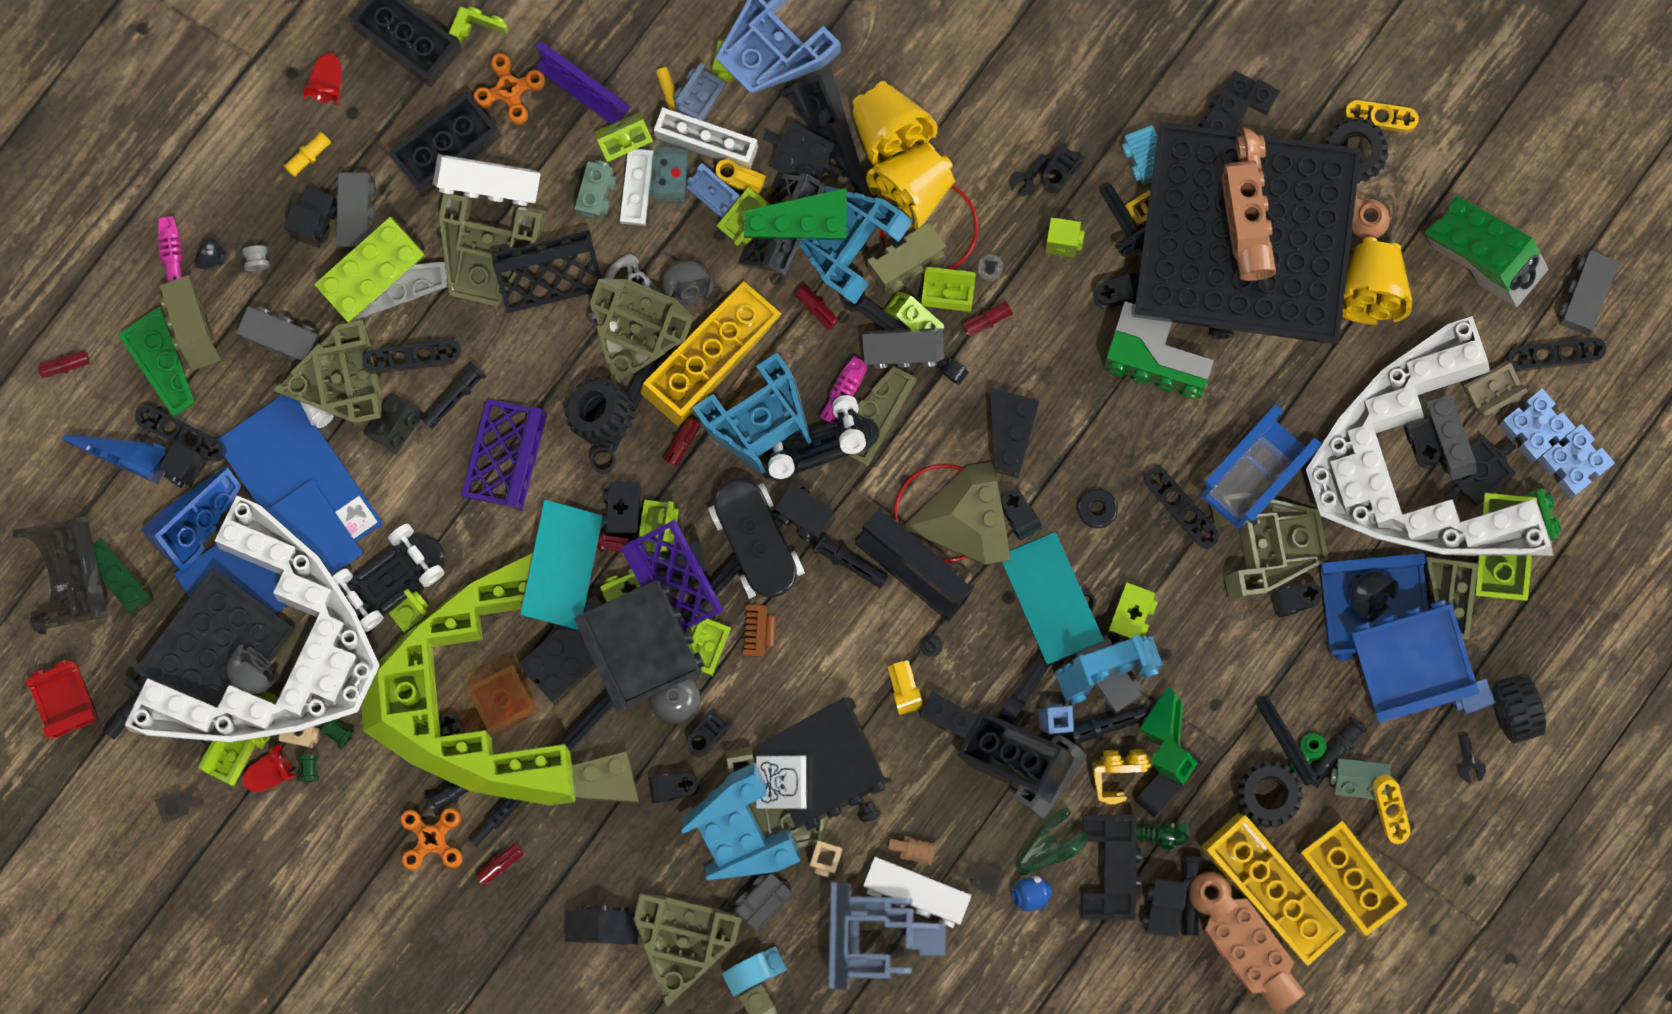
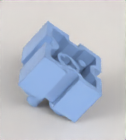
[1499,388,1576,464]
[1537,424,1615,500]

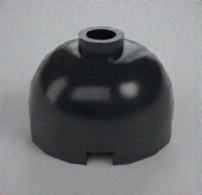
[1349,570,1399,622]

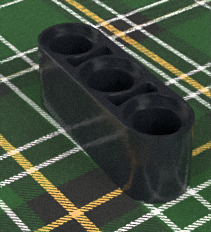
[1135,746,1203,818]

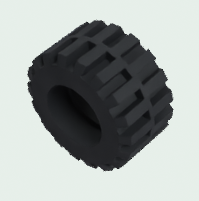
[1325,117,1389,183]
[565,377,635,447]
[1492,673,1546,744]
[1236,761,1304,828]

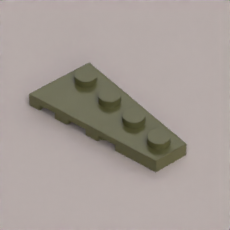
[847,366,917,467]

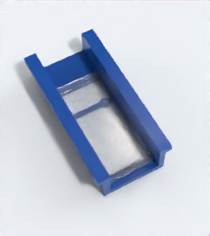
[1200,404,1322,530]

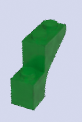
[1140,687,1197,785]

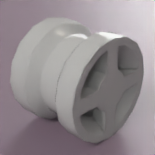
[242,245,270,271]

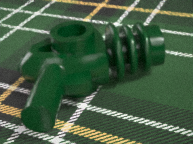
[1137,822,1189,850]

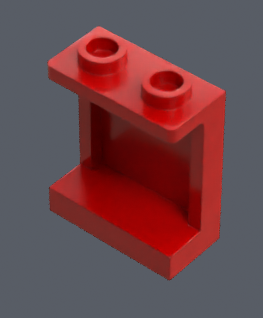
[25,660,99,740]

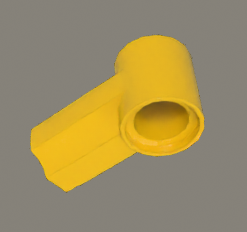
[716,159,766,194]
[887,661,924,715]

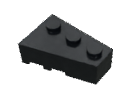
[990,388,1039,479]

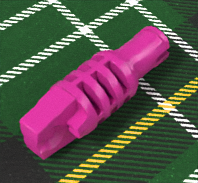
[157,217,183,283]
[819,357,868,423]

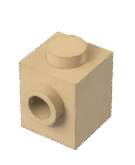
[279,725,320,748]
[810,841,843,877]

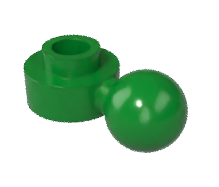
[1289,733,1326,777]

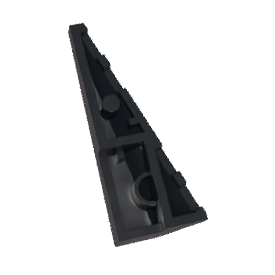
[780,70,868,194]

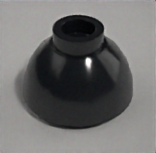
[194,235,226,269]

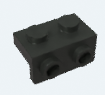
[363,392,423,454]

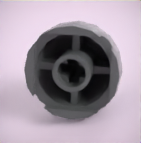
[662,261,713,309]
[226,645,279,695]
[650,679,701,725]

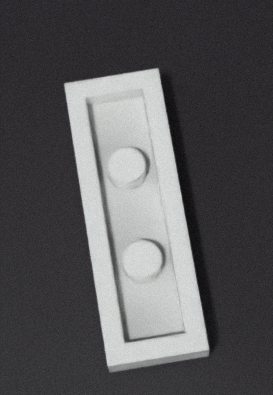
[620,149,654,226]

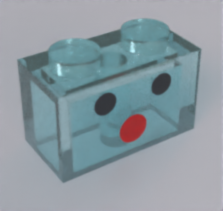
[650,147,689,204]

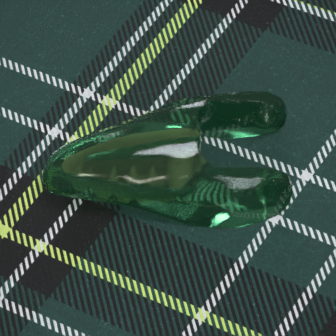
[1016,807,1089,875]

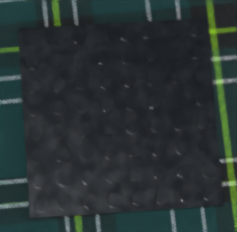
[1134,122,1361,345]

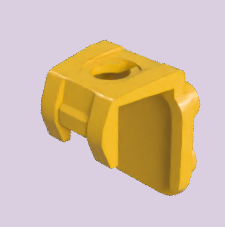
[1092,749,1152,804]

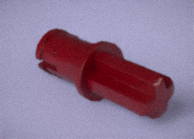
[794,285,838,330]
[963,301,1013,336]
[38,350,90,378]
[663,417,701,467]
[596,532,629,553]
[475,844,523,887]

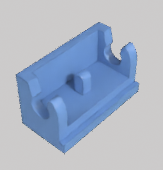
[686,163,740,219]

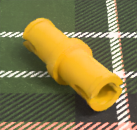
[284,132,331,177]

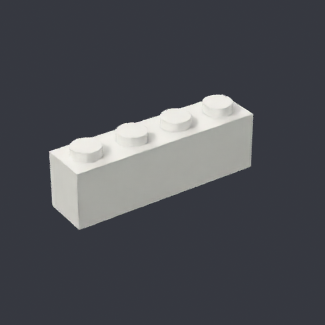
[654,107,758,169]
[433,154,541,206]
[864,857,972,928]

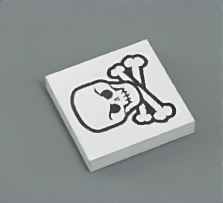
[756,756,806,808]

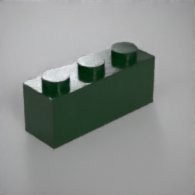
[81,538,154,616]

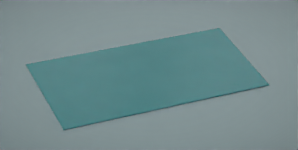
[521,500,603,630]
[1002,532,1104,665]

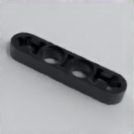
[1506,338,1606,371]
[362,340,461,374]
[135,405,226,462]
[1145,467,1219,549]

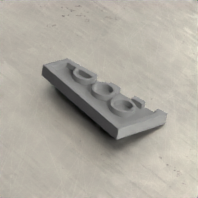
[352,262,448,322]

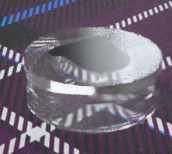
[978,255,1003,281]

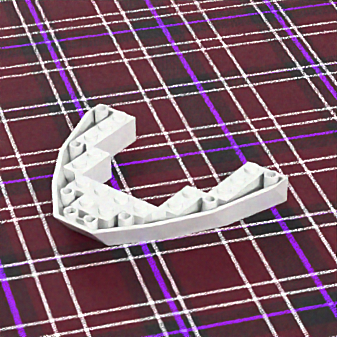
[1306,316,1553,556]
[125,496,380,742]

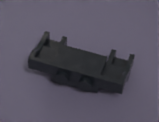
[1198,70,1280,132]
[1082,815,1141,921]

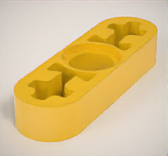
[1345,100,1419,133]
[1373,774,1410,844]

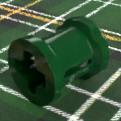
[320,719,354,750]
[296,754,319,782]

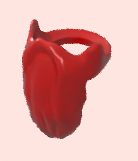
[303,53,342,105]
[242,745,296,792]

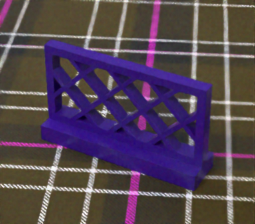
[535,41,630,124]
[461,399,548,511]
[620,519,723,630]

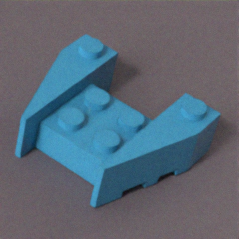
[799,186,913,304]
[692,353,811,474]
[1055,636,1163,705]
[681,763,800,880]

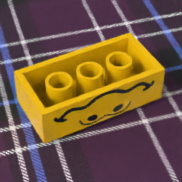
[1298,821,1407,938]

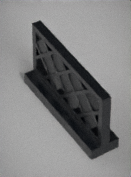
[738,173,825,276]
[491,230,602,313]

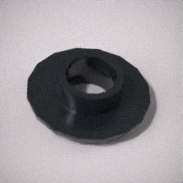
[1078,489,1118,529]

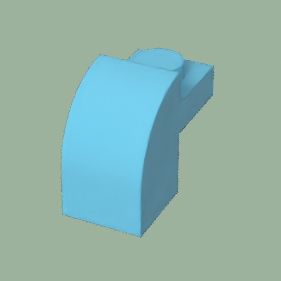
[722,946,787,997]

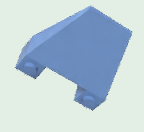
[716,0,841,94]

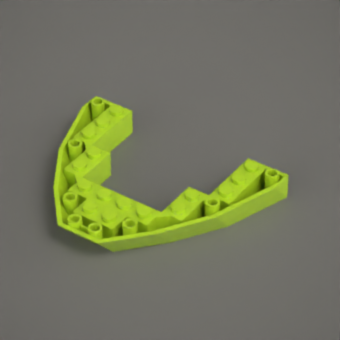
[361,553,575,806]

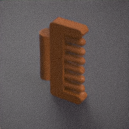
[743,605,776,657]

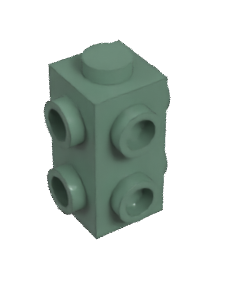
[575,160,617,221]
[1330,758,1390,800]

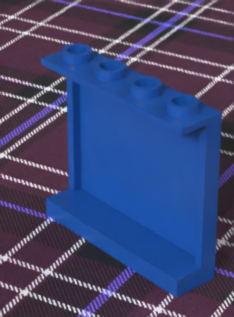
[1320,553,1429,661]
[1351,600,1480,723]

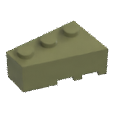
[867,223,947,295]
[159,275,221,371]
[1425,557,1478,644]
[572,752,641,804]

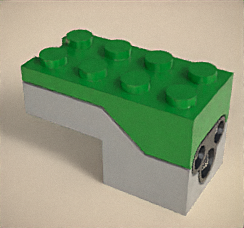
[1425,195,1549,307]
[1104,301,1214,400]

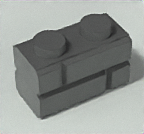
[735,873,793,932]

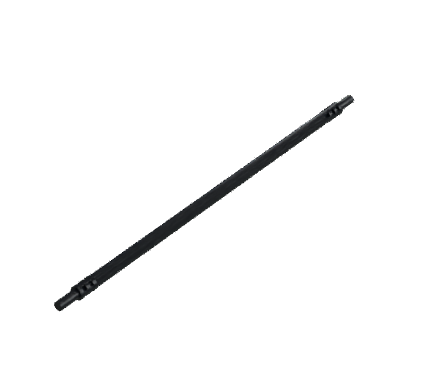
[469,486,810,847]

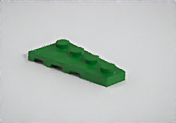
[744,188,847,240]
[118,307,196,418]

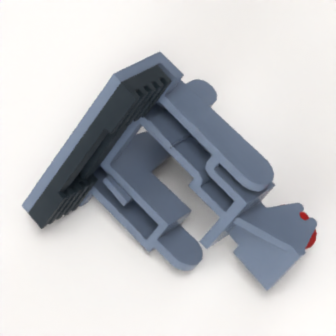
[829,882,946,990]

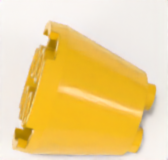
[852,81,938,166]
[866,142,955,231]
[1342,237,1412,325]

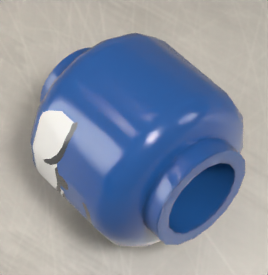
[1011,876,1052,912]

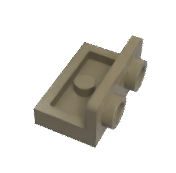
[1464,361,1528,416]

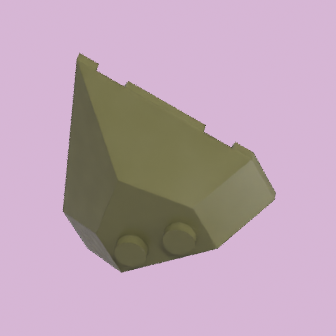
[590,279,694,384]
[273,320,382,424]
[903,462,1010,565]
[634,893,741,1007]

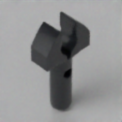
[1011,155,1049,197]
[1458,734,1486,784]

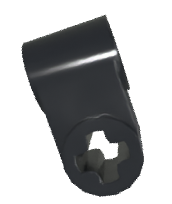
[1042,143,1085,193]
[1093,273,1139,309]
[1404,417,1441,469]
[1001,490,1042,541]
[1271,582,1322,618]
[687,708,733,757]
[649,773,700,803]

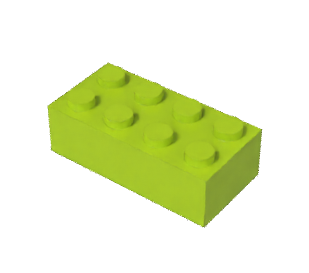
[314,217,426,322]
[1475,493,1537,601]

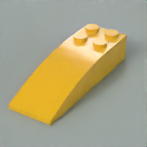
[641,281,782,427]
[1200,813,1346,966]

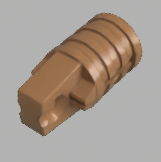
[888,836,936,866]

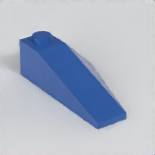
[62,434,167,484]
[141,467,241,572]

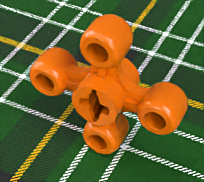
[473,53,546,125]
[400,808,463,871]

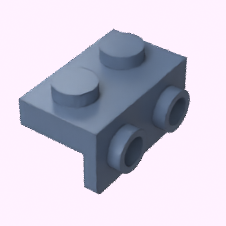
[673,63,726,121]

